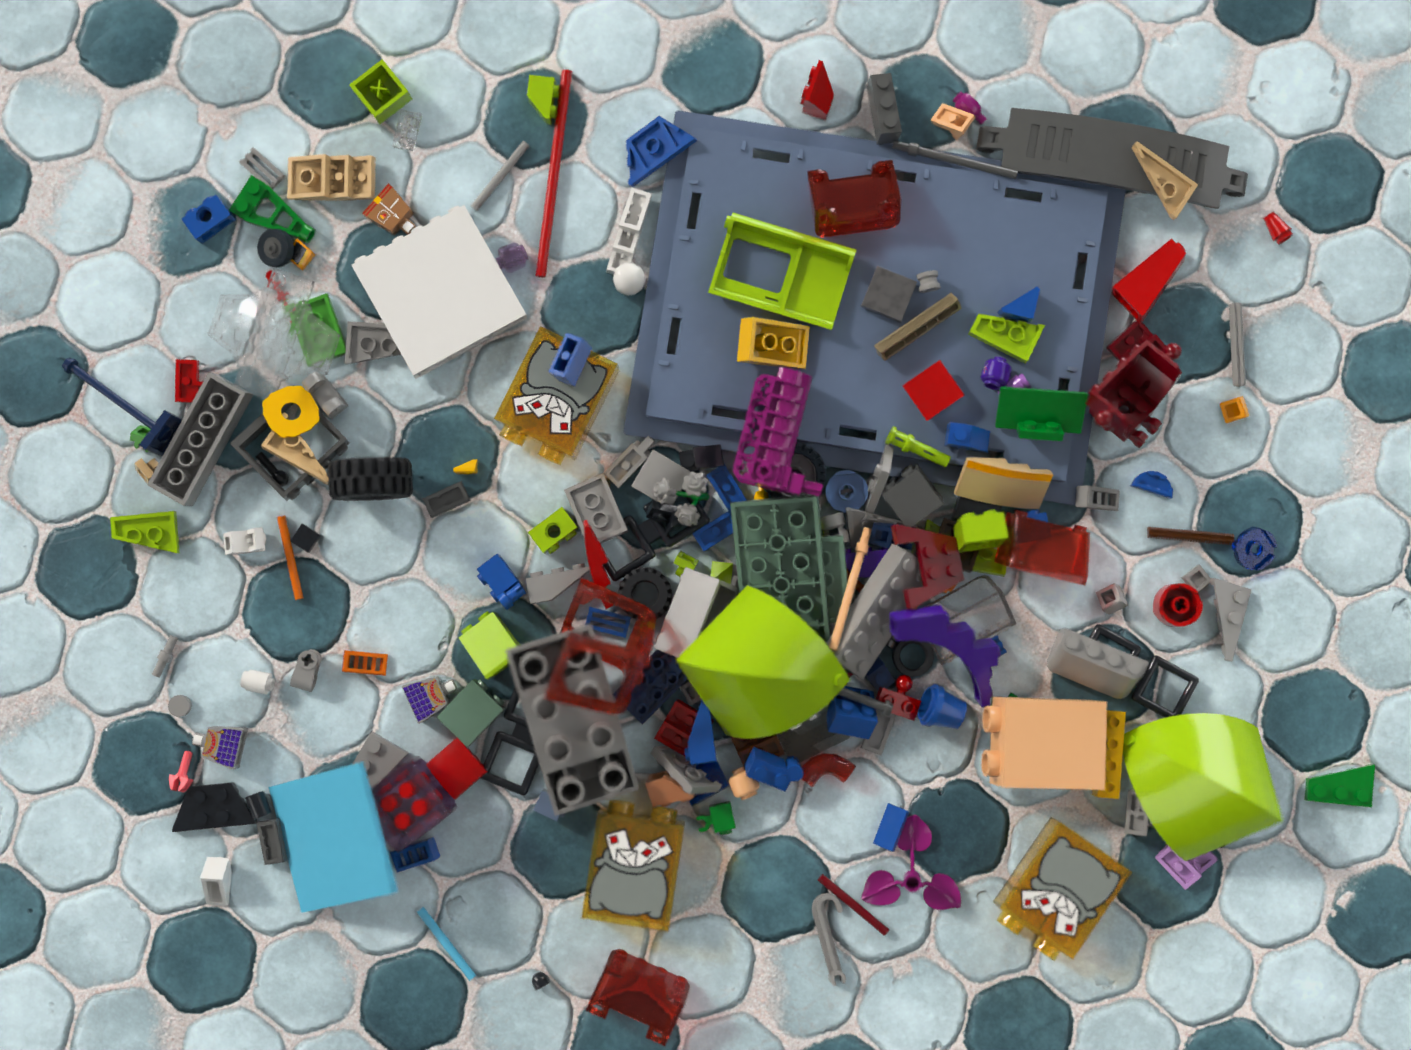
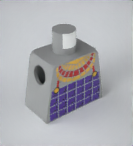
[401,676,458,724]
[193,726,248,770]

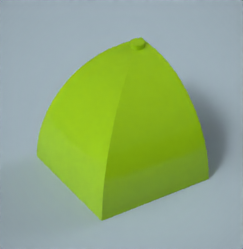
[676,585,850,739]
[1123,713,1283,861]

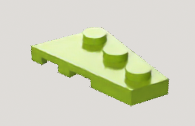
[110,511,180,554]

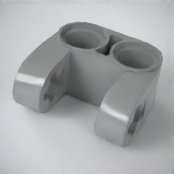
[302,372,348,419]

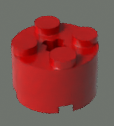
[1153,583,1203,627]

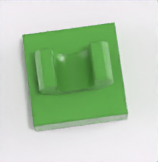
[130,425,151,452]

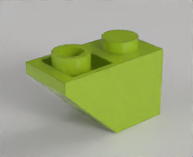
[527,75,559,125]

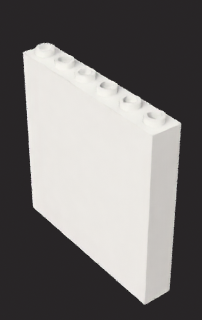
[352,205,527,379]

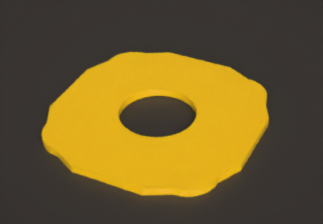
[262,386,320,438]

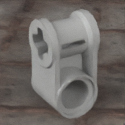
[290,649,322,692]

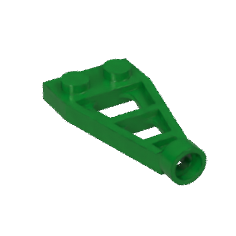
[229,175,316,243]

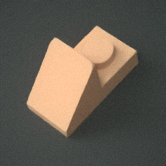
[931,103,975,140]

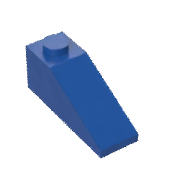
[684,700,717,766]

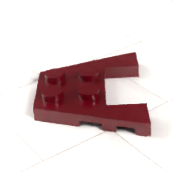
[891,524,964,610]

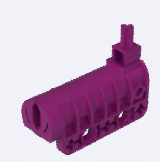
[733,367,823,497]

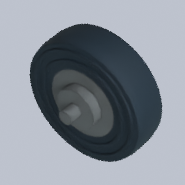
[257,229,294,267]

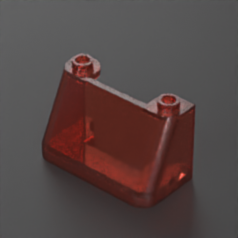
[807,160,901,237]
[994,510,1090,586]

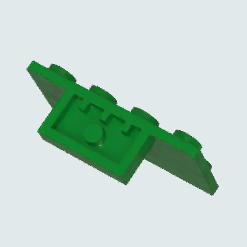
[995,387,1088,441]

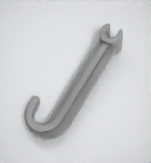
[811,893,846,986]

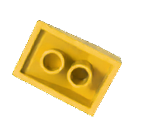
[737,317,810,369]

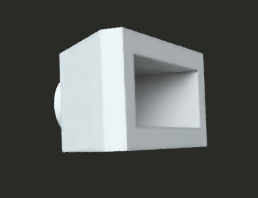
[200,857,232,906]

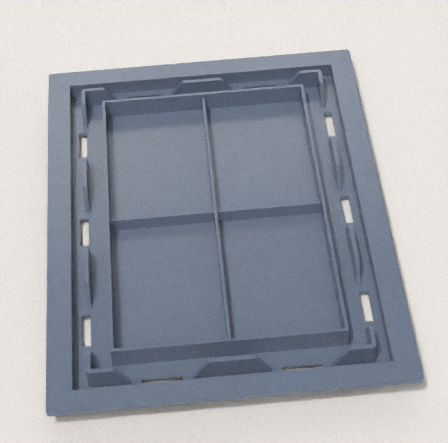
[623,110,1126,506]

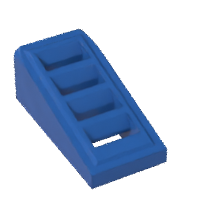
[390,837,440,873]

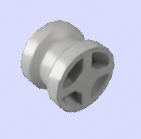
[916,270,941,293]

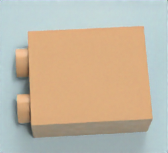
[981,697,1107,790]

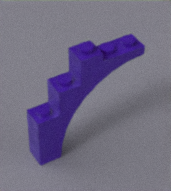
[890,605,1001,708]

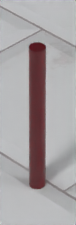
[818,874,890,936]

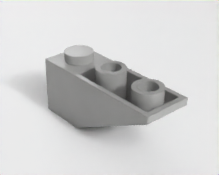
[526,563,590,604]

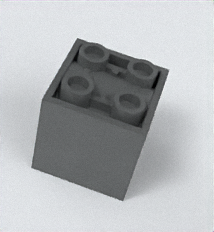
[882,463,943,527]

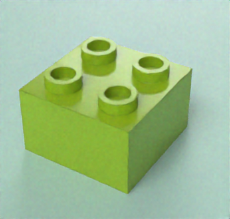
[349,59,412,125]
[953,510,1008,553]

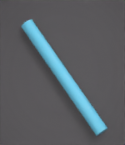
[417,907,476,981]

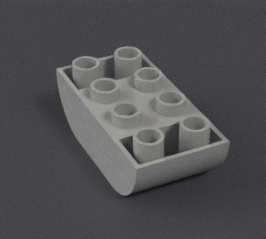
[505,624,639,816]

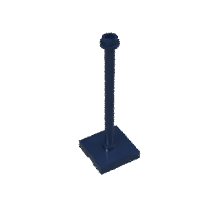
[62,358,183,456]

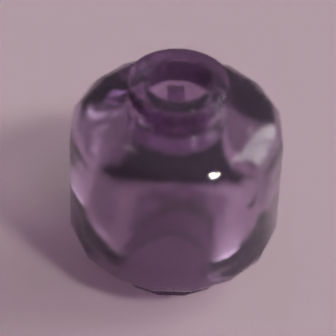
[495,242,528,273]

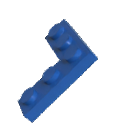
[693,464,747,552]

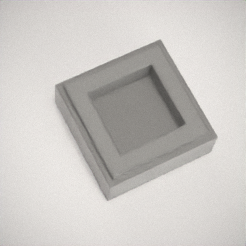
[1181,564,1211,593]

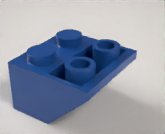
[827,686,878,740]

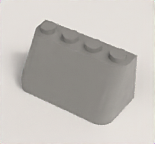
[654,567,738,658]
[1047,628,1148,699]

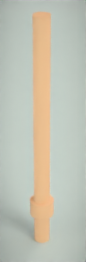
[829,527,872,651]

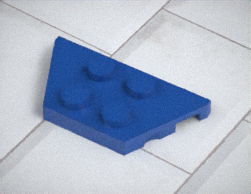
[626,116,697,187]

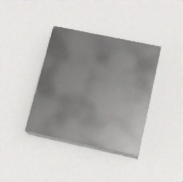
[861,266,917,323]

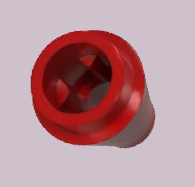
[1263,212,1293,245]

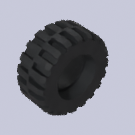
[328,457,413,501]

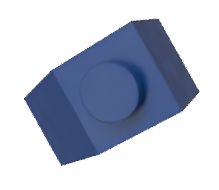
[944,422,990,453]

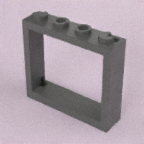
[230,385,349,501]

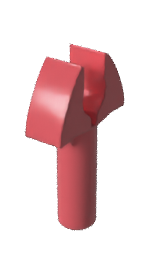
[169,751,193,793]

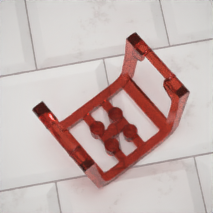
[544,578,656,715]

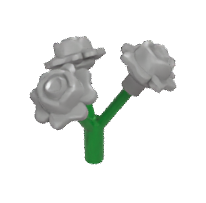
[653,472,710,526]

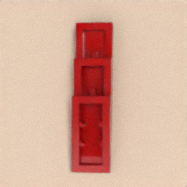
[583,519,613,609]

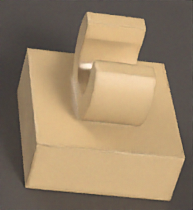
[134,458,159,484]

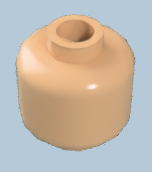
[728,766,760,800]

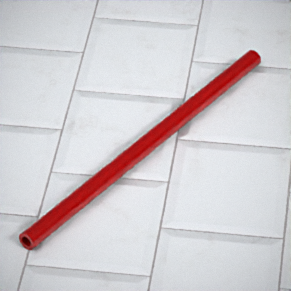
[535,69,572,278]

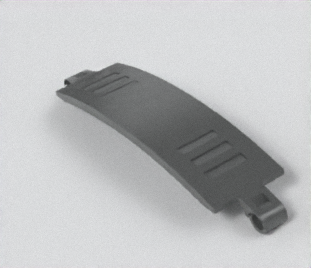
[976,108,1248,209]

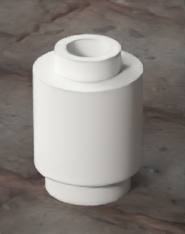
[240,670,275,694]

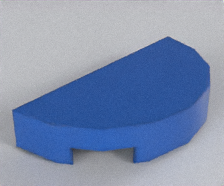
[1130,471,1173,499]

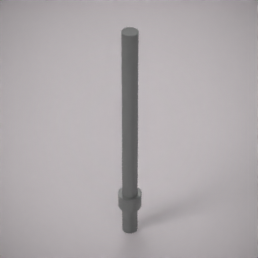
[892,140,1018,179]

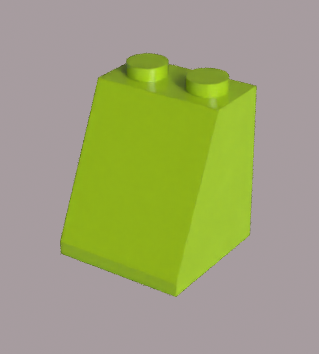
[459,611,520,679]

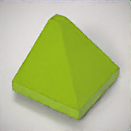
[710,561,733,585]

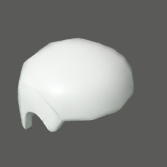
[613,263,645,296]

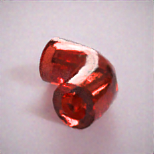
[801,753,856,787]

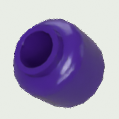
[980,356,1012,390]

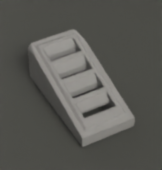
[1075,485,1119,511]

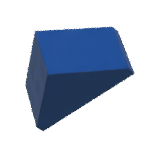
[997,286,1040,323]

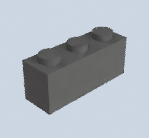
[866,73,902,145]

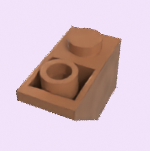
[645,770,695,807]

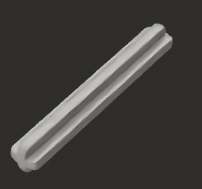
[1229,303,1246,387]

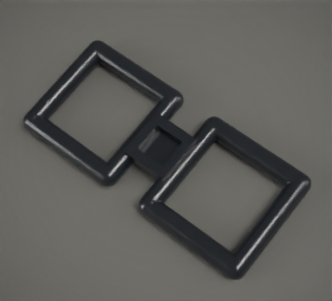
[603,489,710,581]
[1089,624,1199,718]
[481,685,539,796]

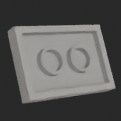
[564,473,628,544]

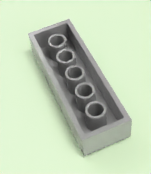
[147,372,253,506]
[826,544,923,680]

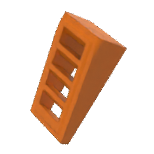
[342,650,388,676]

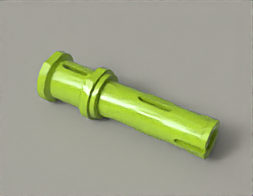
[885,426,951,467]

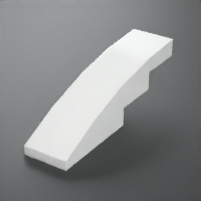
[606,188,652,275]

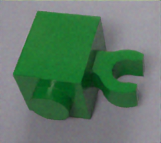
[696,801,736,835]

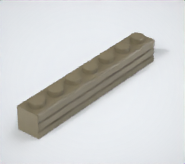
[874,293,962,361]

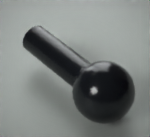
[256,452,289,487]

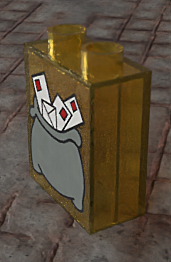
[494,326,620,465]
[581,800,685,931]
[993,817,1132,961]

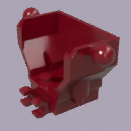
[1086,340,1182,448]

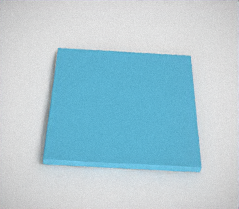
[269,762,398,913]

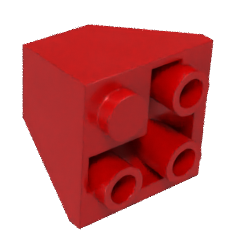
[800,60,834,121]

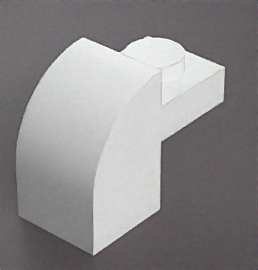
[223,527,266,555]

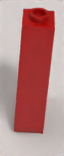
[1111,238,1186,323]

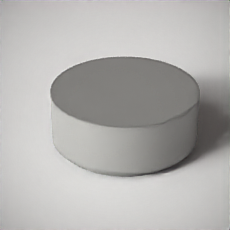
[168,695,192,717]

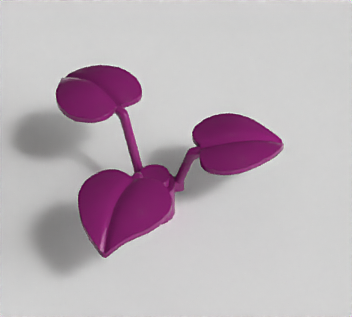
[861,814,961,910]

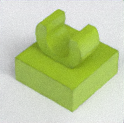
[673,551,699,577]

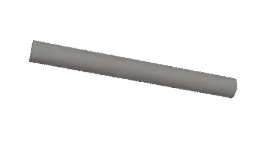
[471,141,529,211]

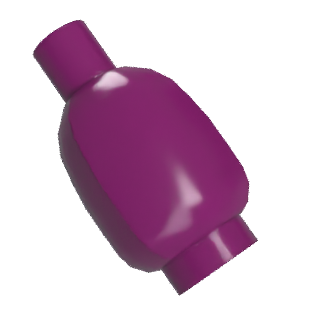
[952,91,987,125]

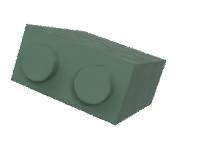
[437,679,506,747]

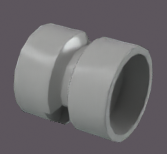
[820,512,850,543]

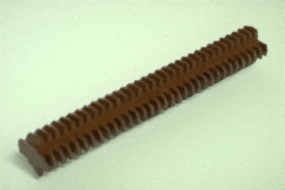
[1147,527,1235,545]

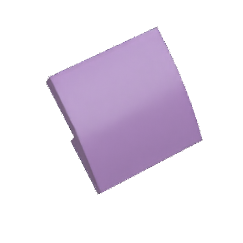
[1155,845,1218,890]

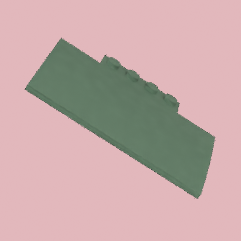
[730,495,850,643]

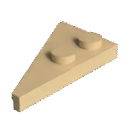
[1132,141,1198,220]
[261,412,329,485]

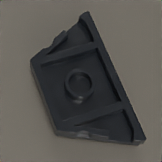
[172,782,257,832]

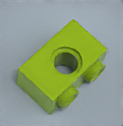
[528,507,579,554]

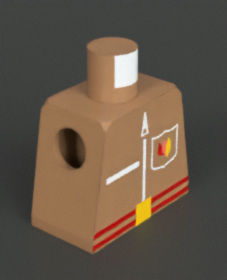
[362,183,416,235]

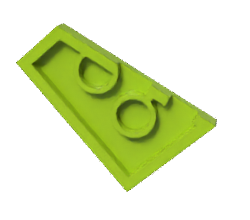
[968,314,1045,364]

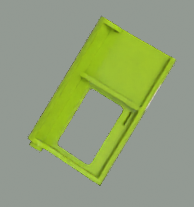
[708,212,856,330]

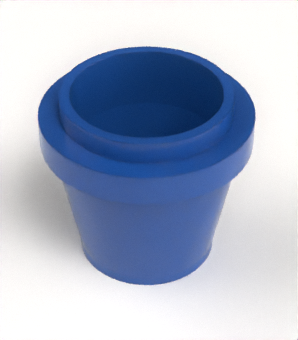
[917,684,967,729]

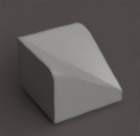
[1096,583,1128,614]

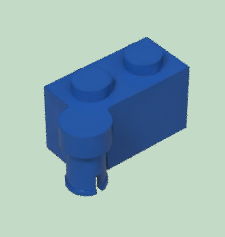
[477,554,527,610]
[744,747,804,792]

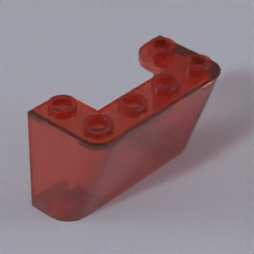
[585,949,690,1046]

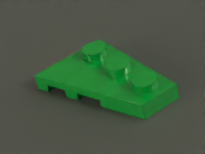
[1304,764,1375,807]

